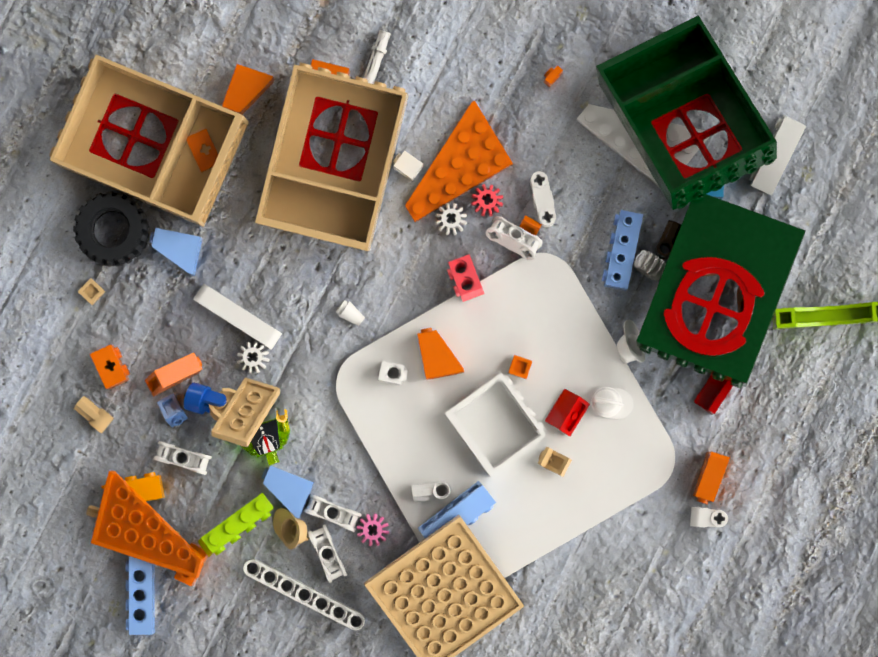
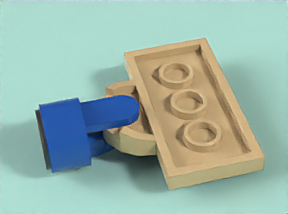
[183,378,280,447]

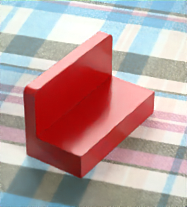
[694,374,733,415]
[545,389,590,436]

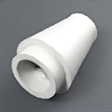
[336,300,365,326]

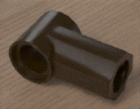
[655,220,681,260]

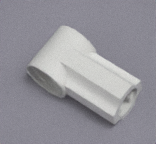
[412,481,451,502]

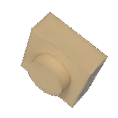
[78,278,106,305]

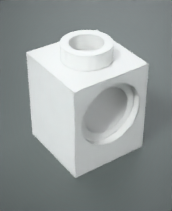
[393,151,423,182]
[378,361,408,385]

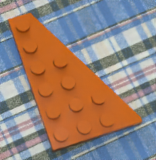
[405,101,513,222]
[91,470,204,578]

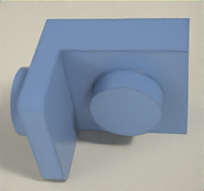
[157,393,188,427]

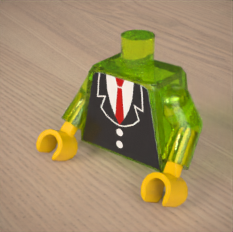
[240,409,290,466]

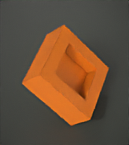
[544,65,563,88]
[519,215,542,235]
[508,355,532,379]

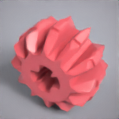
[471,184,503,217]

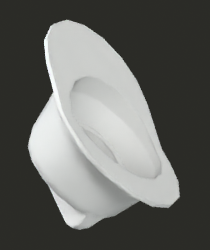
[617,319,645,363]
[587,386,633,419]

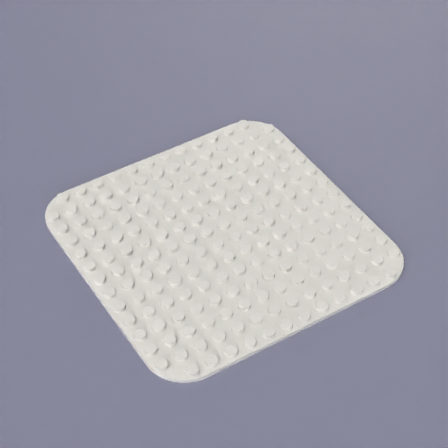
[336,253,675,578]

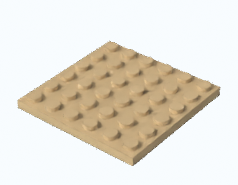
[364,515,524,657]

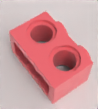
[447,254,484,302]

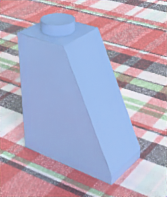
[150,228,203,276]
[262,465,314,518]

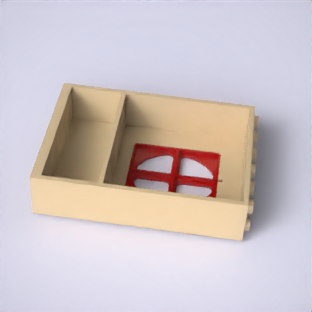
[49,55,249,227]
[255,62,409,251]

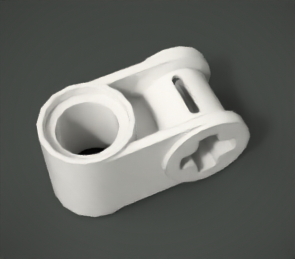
[690,507,728,527]

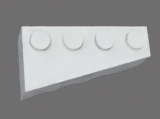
[749,114,806,196]

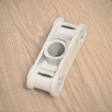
[530,171,556,228]
[486,216,542,260]
[153,441,212,475]
[303,494,362,532]
[308,524,347,583]

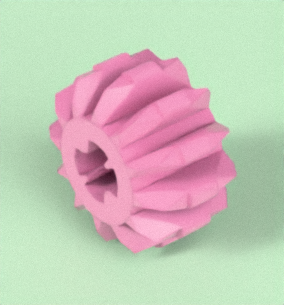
[357,514,389,546]

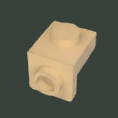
[538,447,572,477]

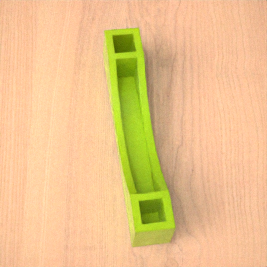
[772,302,878,330]

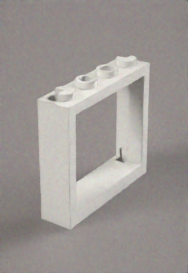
[445,373,547,476]

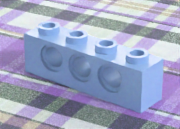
[125,556,155,635]

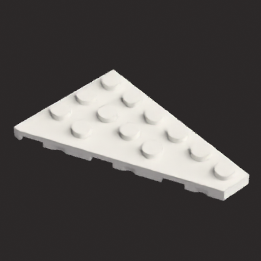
[576,104,709,187]

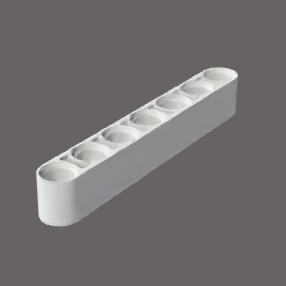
[243,559,365,630]

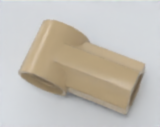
[73,396,114,433]

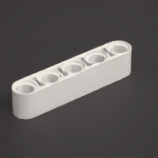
[193,283,282,350]

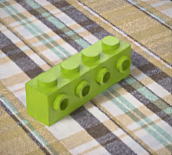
[198,493,274,557]

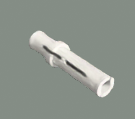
[363,30,391,84]

